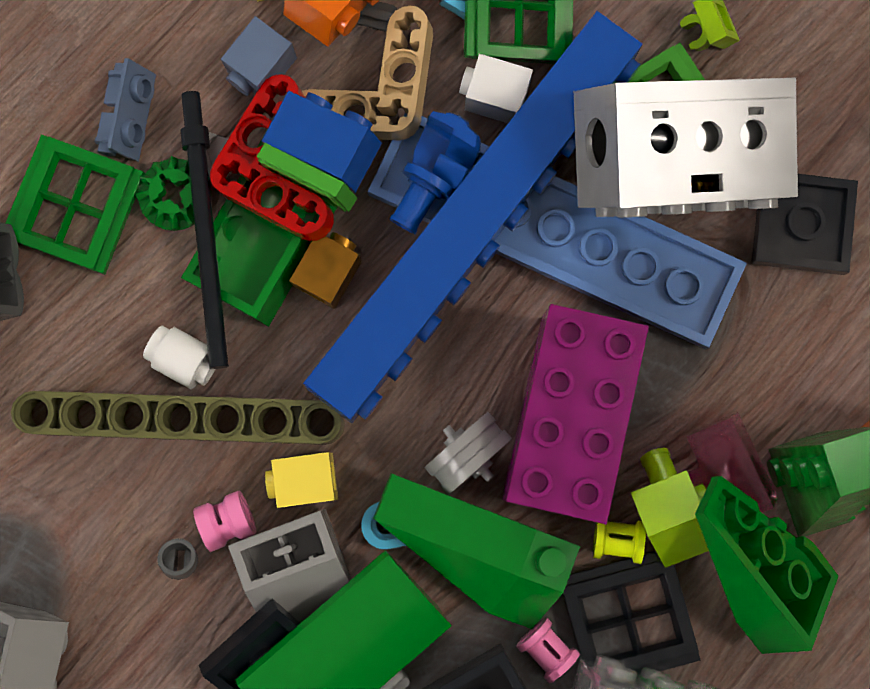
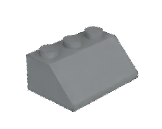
[0,602,69,689]

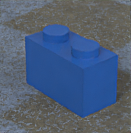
[262,90,382,193]

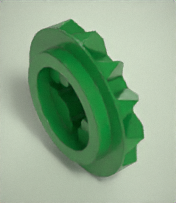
[136,156,211,231]

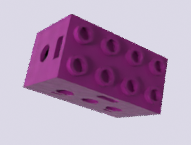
[501,304,649,525]

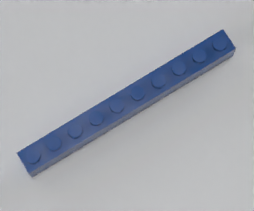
[303,11,642,424]

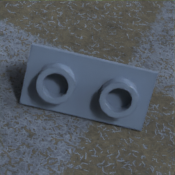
[94,58,156,162]

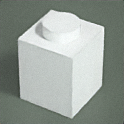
[459,54,533,123]

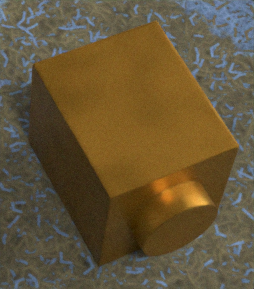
[289,232,362,310]

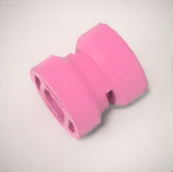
[193,491,256,552]

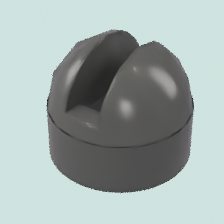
[157,538,198,580]

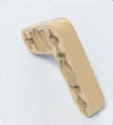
[302,5,433,140]

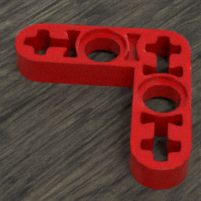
[210,74,334,241]

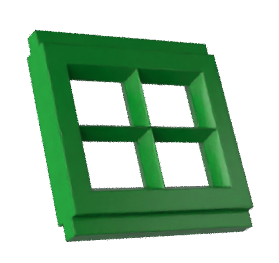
[464,0,573,64]
[5,135,145,275]

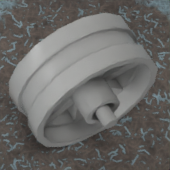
[424,412,512,495]

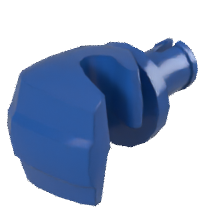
[389,111,481,234]

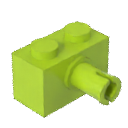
[631,448,709,568]

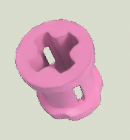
[516,617,580,683]

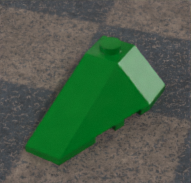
[373,473,581,629]
[695,476,838,654]

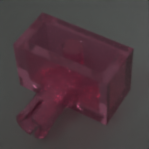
[687,412,779,513]

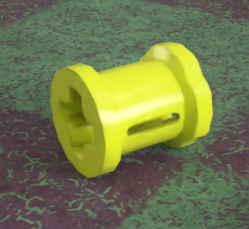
[593,520,646,564]

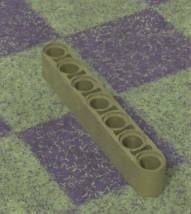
[11,391,345,445]

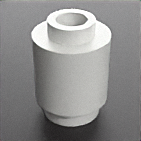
[143,326,215,390]

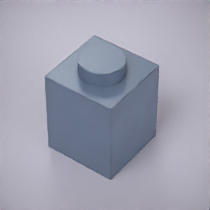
[221,16,297,96]

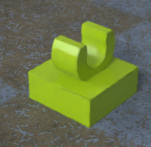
[680,0,740,51]

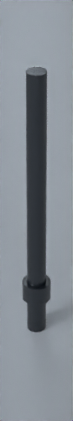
[180,91,229,369]

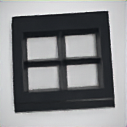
[563,551,701,689]

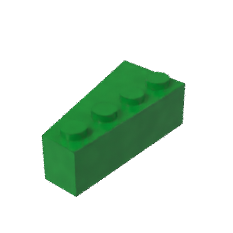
[767,427,870,537]

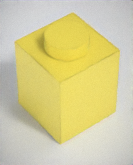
[265,452,338,508]

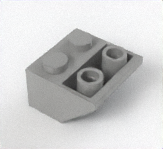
[228,509,351,621]

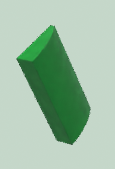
[181,129,337,327]
[235,550,452,689]

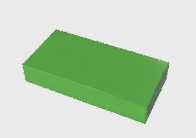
[257,143,357,212]

